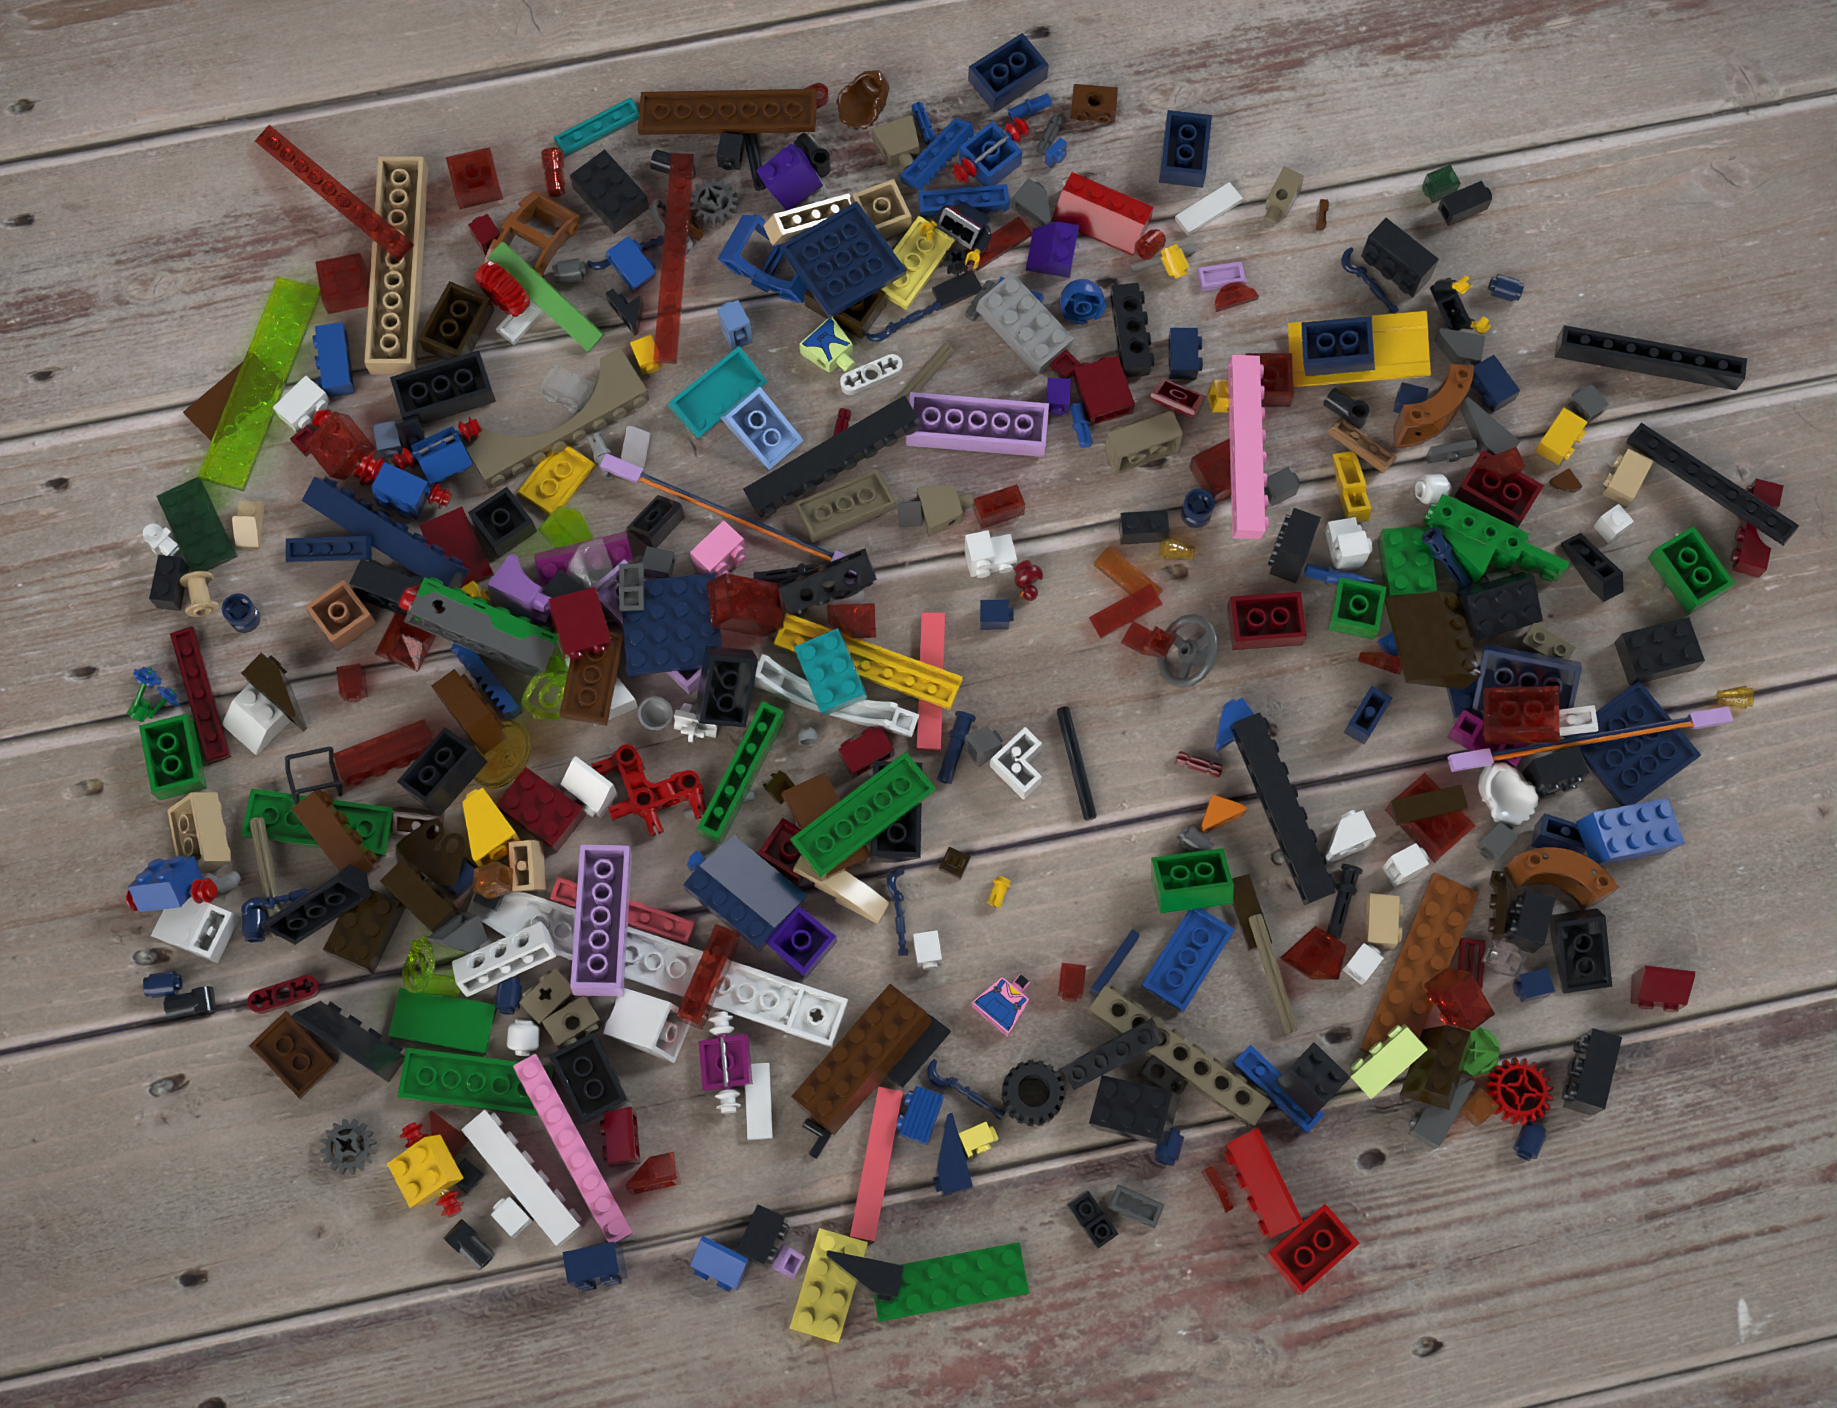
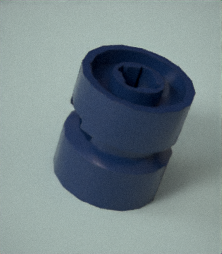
[1181,488,1215,528]
[221,593,261,633]

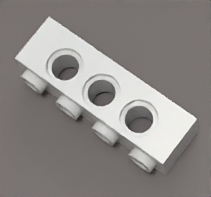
[452,921,556,997]

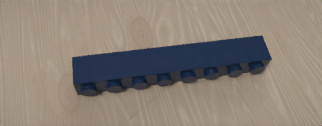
[301,476,469,588]

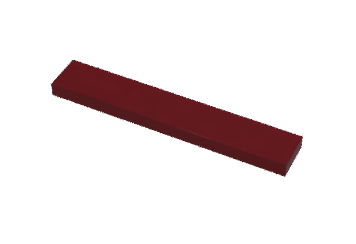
[170,626,231,765]

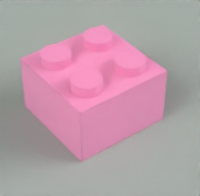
[690,520,747,584]

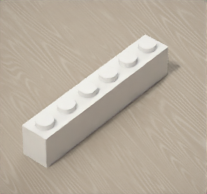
[461,1110,583,1248]

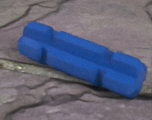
[912,102,936,144]

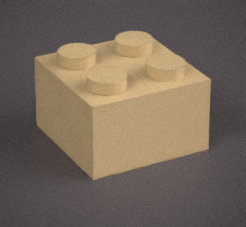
[852,179,911,239]

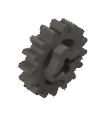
[689,178,739,227]
[320,1119,377,1175]

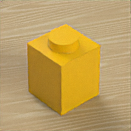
[630,335,663,375]

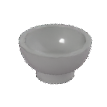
[832,587,865,614]
[638,697,673,731]

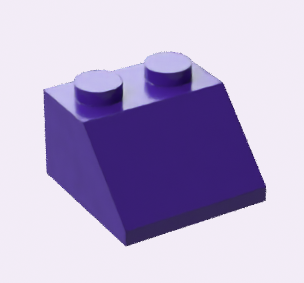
[756,144,824,211]
[1026,222,1079,278]
[767,905,837,979]

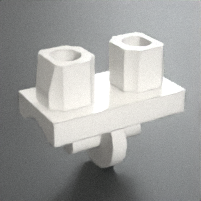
[143,524,180,556]
[674,703,718,743]

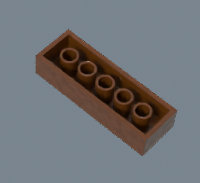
[791,984,932,1135]

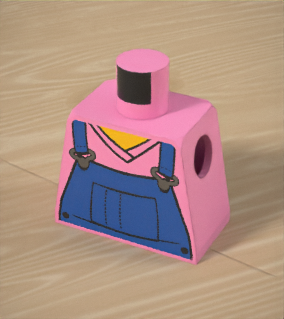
[972,974,1030,1037]

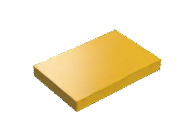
[517,444,596,519]

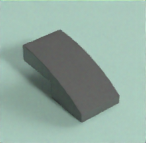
[619,563,644,611]

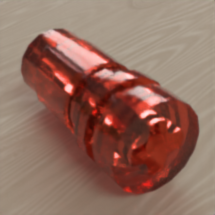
[541,147,565,197]

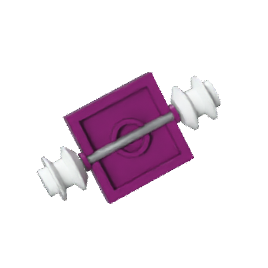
[698,1012,753,1114]

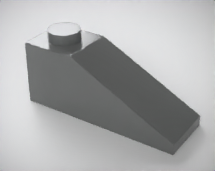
[1460,397,1520,462]
[1408,1080,1475,1150]

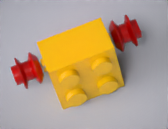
[387,1122,464,1218]

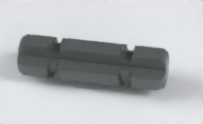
[1036,114,1063,155]
[965,280,996,321]

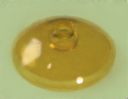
[474,720,531,789]

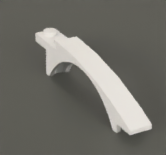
[754,654,919,737]

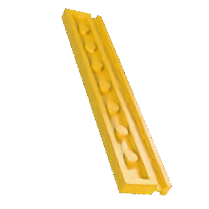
[774,613,963,711]

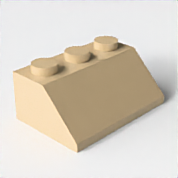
[167,792,231,874]

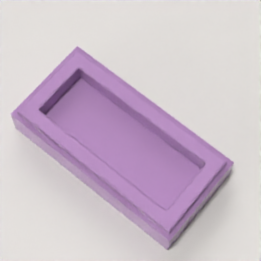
[1197,261,1246,292]

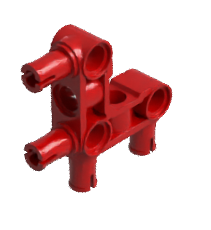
[591,744,707,837]

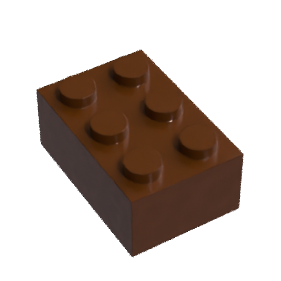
[431,669,507,755]

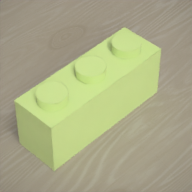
[1349,1024,1428,1099]

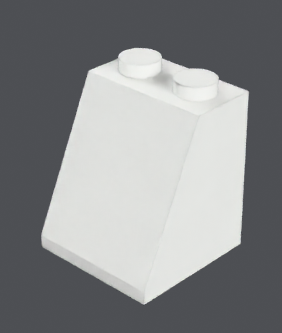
[603,988,693,1063]

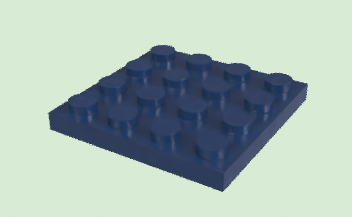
[780,201,907,319]
[619,573,722,676]
[1565,681,1701,807]

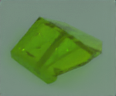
[538,506,593,548]

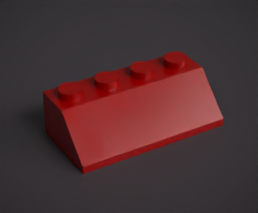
[1051,172,1154,256]
[1223,1128,1303,1239]

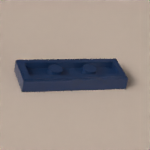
[1089,929,1140,997]

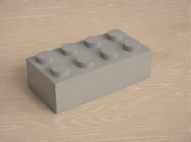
[976,272,1074,376]

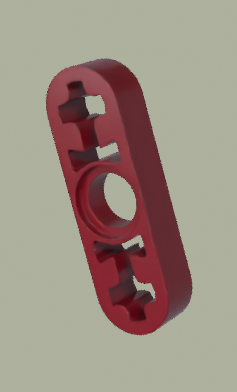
[247,975,320,1014]

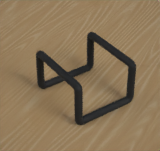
[285,746,343,805]

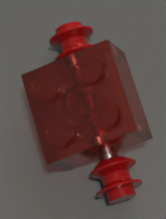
[303,409,376,486]

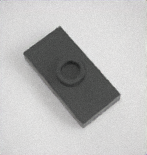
[1426,439,1477,464]
[1108,1184,1165,1229]

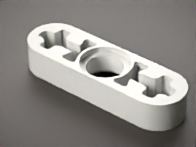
[840,354,903,395]

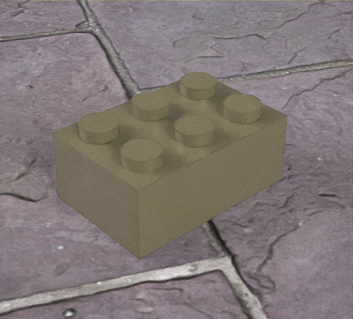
[1104,410,1183,475]

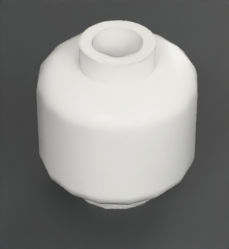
[1415,474,1452,505]
[507,1019,540,1056]

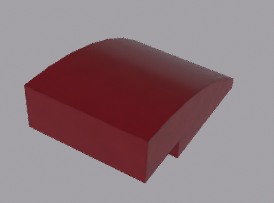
[1150,378,1206,419]
[419,506,494,589]
[757,818,804,887]

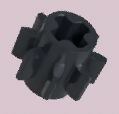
[943,247,971,276]

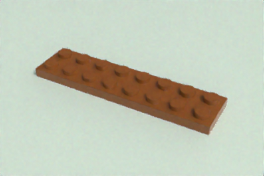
[1360,872,1479,1070]

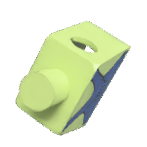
[800,317,855,373]

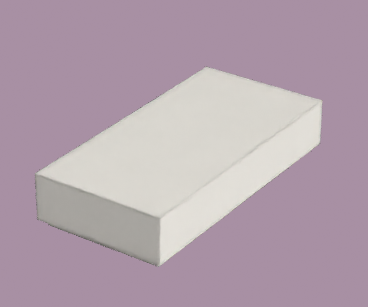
[496,300,544,345]

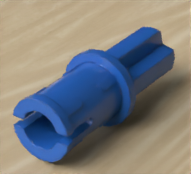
[1007,93,1052,122]
[1069,403,1093,448]

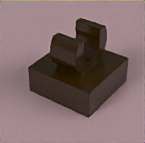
[763,770,796,805]
[939,847,971,880]

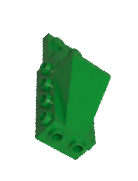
[1423,493,1570,584]

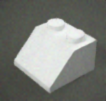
[222,683,291,756]
[560,756,619,819]
[1324,810,1376,866]

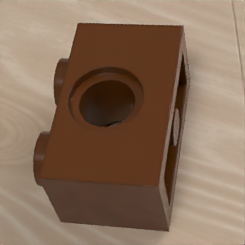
[1070,84,1118,123]

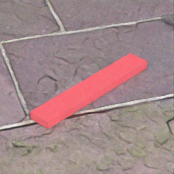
[917,612,945,751]
[549,877,696,946]
[850,1087,903,1242]

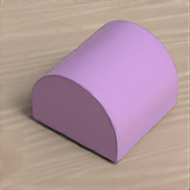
[770,1244,805,1280]

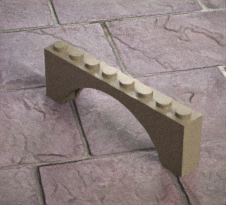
[461,348,650,489]

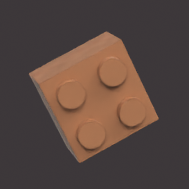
[304,579,376,651]

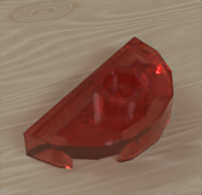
[1214,282,1259,313]

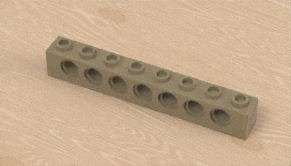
[1087,985,1271,1129]

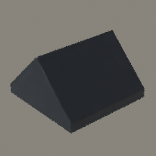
[627,495,685,548]

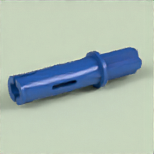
[1304,563,1375,584]

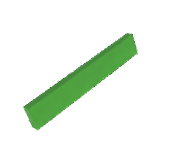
[487,242,605,352]

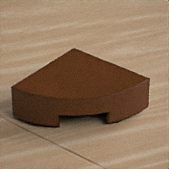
[1316,199,1329,230]
[680,211,704,241]
[1549,468,1583,492]

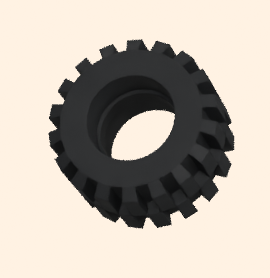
[1001,1060,1065,1127]

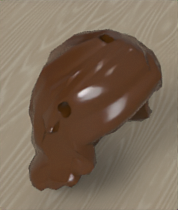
[836,70,890,130]

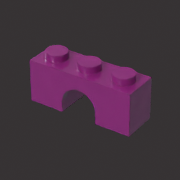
[1447,710,1526,768]

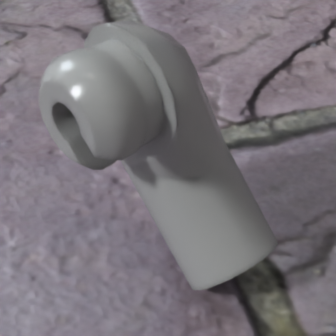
[203,872,241,893]

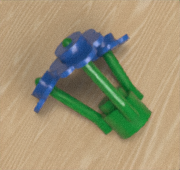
[127,667,180,722]

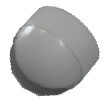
[798,727,817,746]

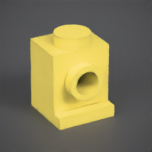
[958,1122,999,1159]

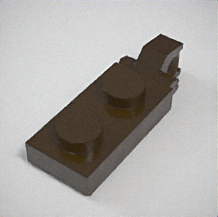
[1488,871,1507,941]

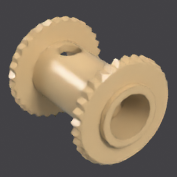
[179,571,219,617]

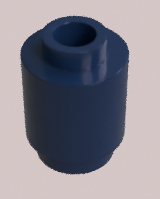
[1488,274,1524,302]
[242,906,267,943]
[143,971,183,999]
[495,977,522,1015]
[1513,1121,1546,1161]
[1154,1128,1184,1166]

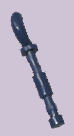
[587,235,666,270]
[1341,247,1399,314]
[865,301,942,342]
[886,869,908,956]
[241,886,315,916]
[927,1059,1006,1121]

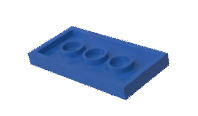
[1141,908,1235,1013]

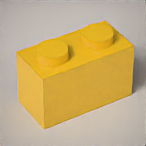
[1535,408,1587,466]

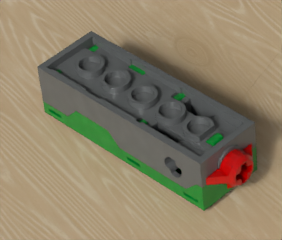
[398,577,558,679]

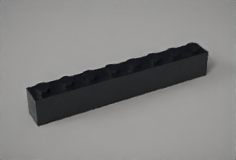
[1554,325,1747,390]
[743,395,922,518]
[1229,712,1336,905]

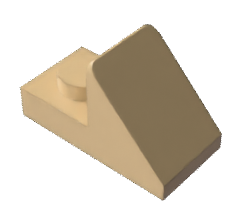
[232,501,265,548]

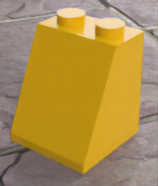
[462,787,521,873]

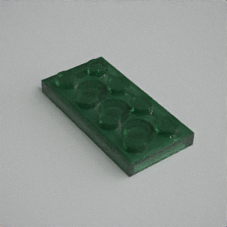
[156,476,238,572]

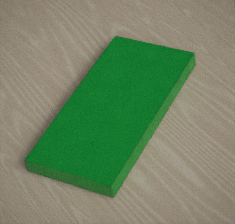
[388,988,497,1055]

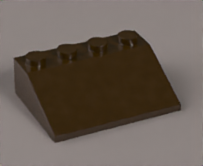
[1384,591,1481,690]

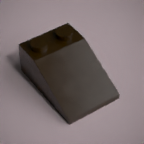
[241,653,307,732]

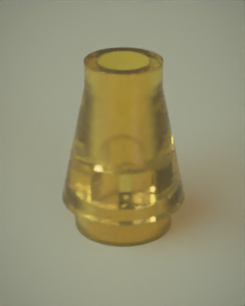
[1159,537,1195,560]
[1716,685,1754,709]

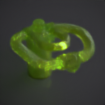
[521,656,568,721]
[402,936,460,996]

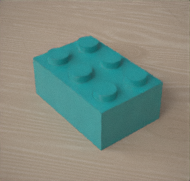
[794,628,868,716]

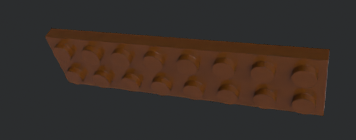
[638,89,817,135]

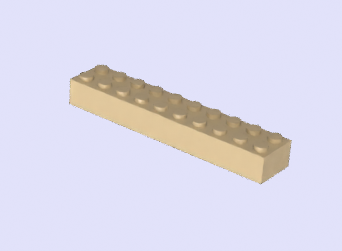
[365,156,428,375]

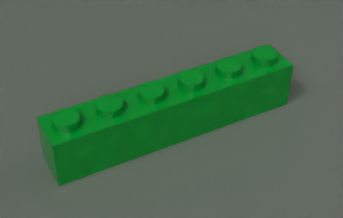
[697,701,785,845]

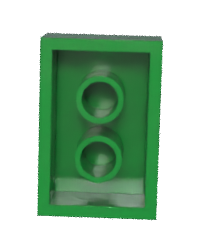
[1378,526,1437,599]
[1648,526,1735,615]
[139,714,207,800]
[1151,848,1234,914]

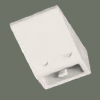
[151,897,239,963]

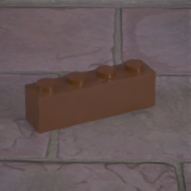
[291,790,380,877]

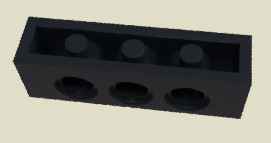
[1110,283,1154,378]
[778,548,877,614]
[1061,1018,1164,1091]

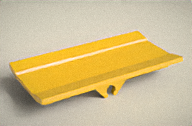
[1288,311,1431,388]

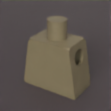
[872,115,919,171]
[1264,166,1304,224]
[917,484,974,536]

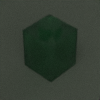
[1422,165,1461,203]

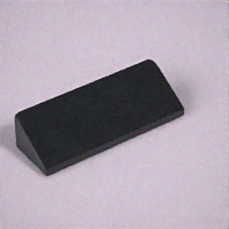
[886,1014,951,1088]

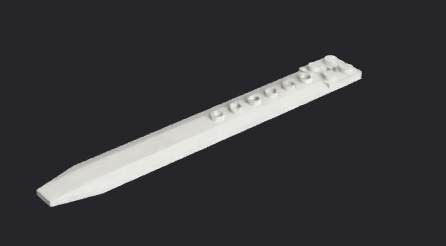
[467,889,848,1048]

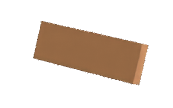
[1328,418,1397,473]

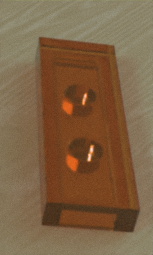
[1093,546,1163,609]

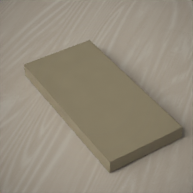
[793,469,898,543]

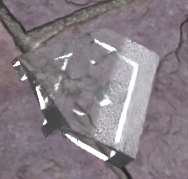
[565,537,618,590]

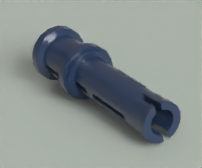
[1422,527,1473,590]
[937,711,976,784]

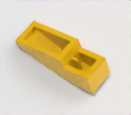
[1332,451,1372,523]

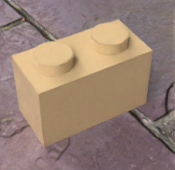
[1602,448,1653,507]
[508,840,546,892]
[1364,893,1403,949]

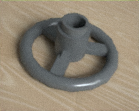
[1157,614,1218,688]

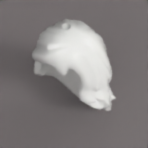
[1478,762,1539,826]

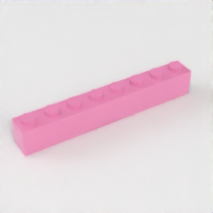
[1228,355,1269,539]
[513,1054,633,1243]

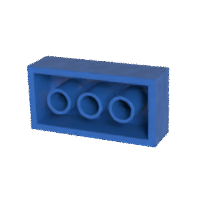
[1576,798,1685,866]

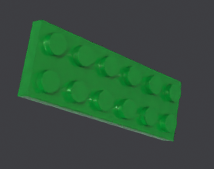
[790,752,936,879]
[241,789,395,857]
[397,1048,555,1116]
[874,1242,1029,1322]

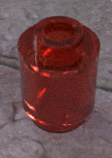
[1134,229,1166,260]

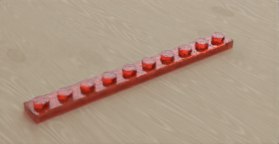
[255,125,414,262]
[653,153,694,364]

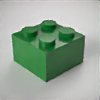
[1327,577,1387,640]

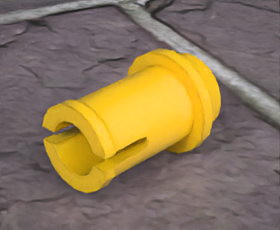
[986,876,1011,909]

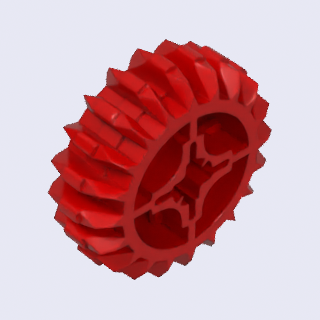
[474,261,530,317]
[1485,1057,1554,1126]

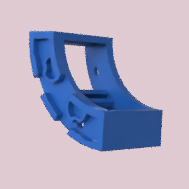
[717,214,808,303]

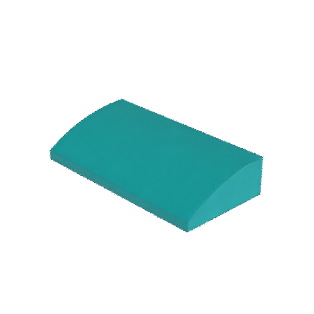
[666,346,768,439]

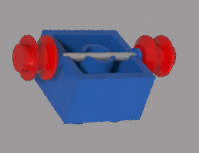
[953,117,1029,186]
[391,416,482,484]
[360,453,452,520]
[126,856,217,912]

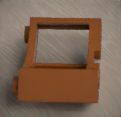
[483,191,580,278]
[1394,364,1474,448]
[1503,848,1619,910]

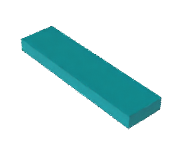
[553,97,639,158]

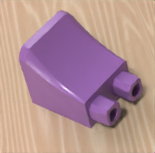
[487,554,552,627]

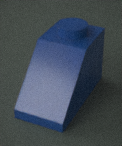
[1214,698,1254,752]

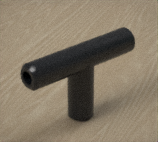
[802,1119,832,1159]

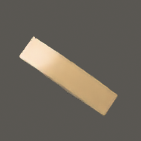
[794,855,889,924]

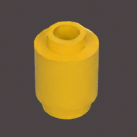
[1160,243,1189,279]

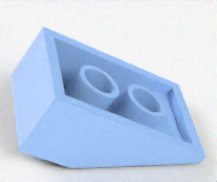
[720,387,804,470]

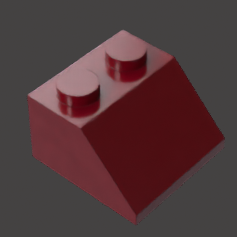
[1630,965,1696,1012]
[600,1107,641,1167]

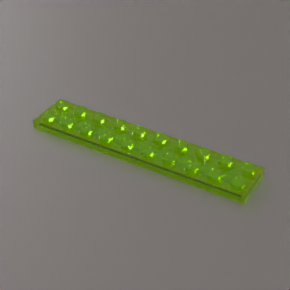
[198,276,322,492]

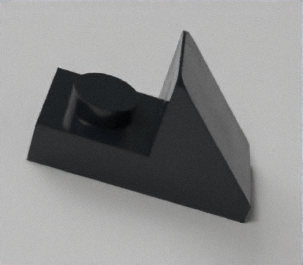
[605,288,643,336]
[395,415,426,464]

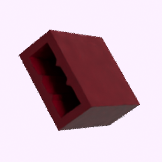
[1073,356,1135,426]
[548,587,612,660]

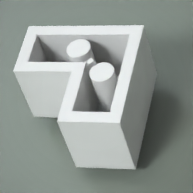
[1324,517,1372,572]
[964,530,1017,578]
[990,727,1042,800]

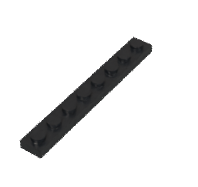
[1626,422,1799,546]

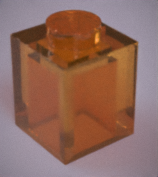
[473,861,513,899]
[1460,1088,1500,1127]

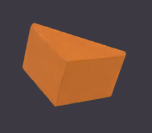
[1200,794,1247,834]

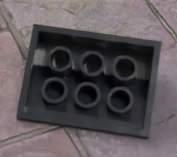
[291,1001,405,1083]

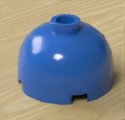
[1059,279,1106,325]

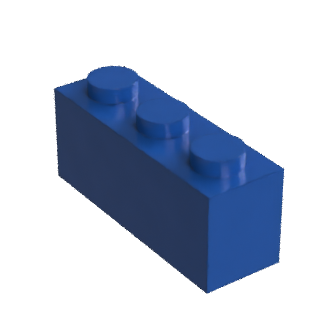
[312,322,355,398]

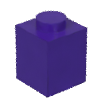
[1046,378,1071,416]

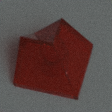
[827,603,876,638]
[374,612,436,672]
[1280,926,1347,980]
[626,1152,681,1195]

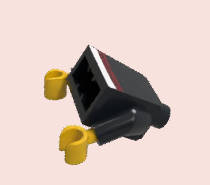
[920,203,991,269]
[1430,275,1491,334]

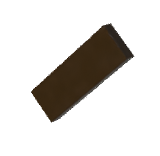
[1390,785,1469,826]
[1232,874,1273,951]

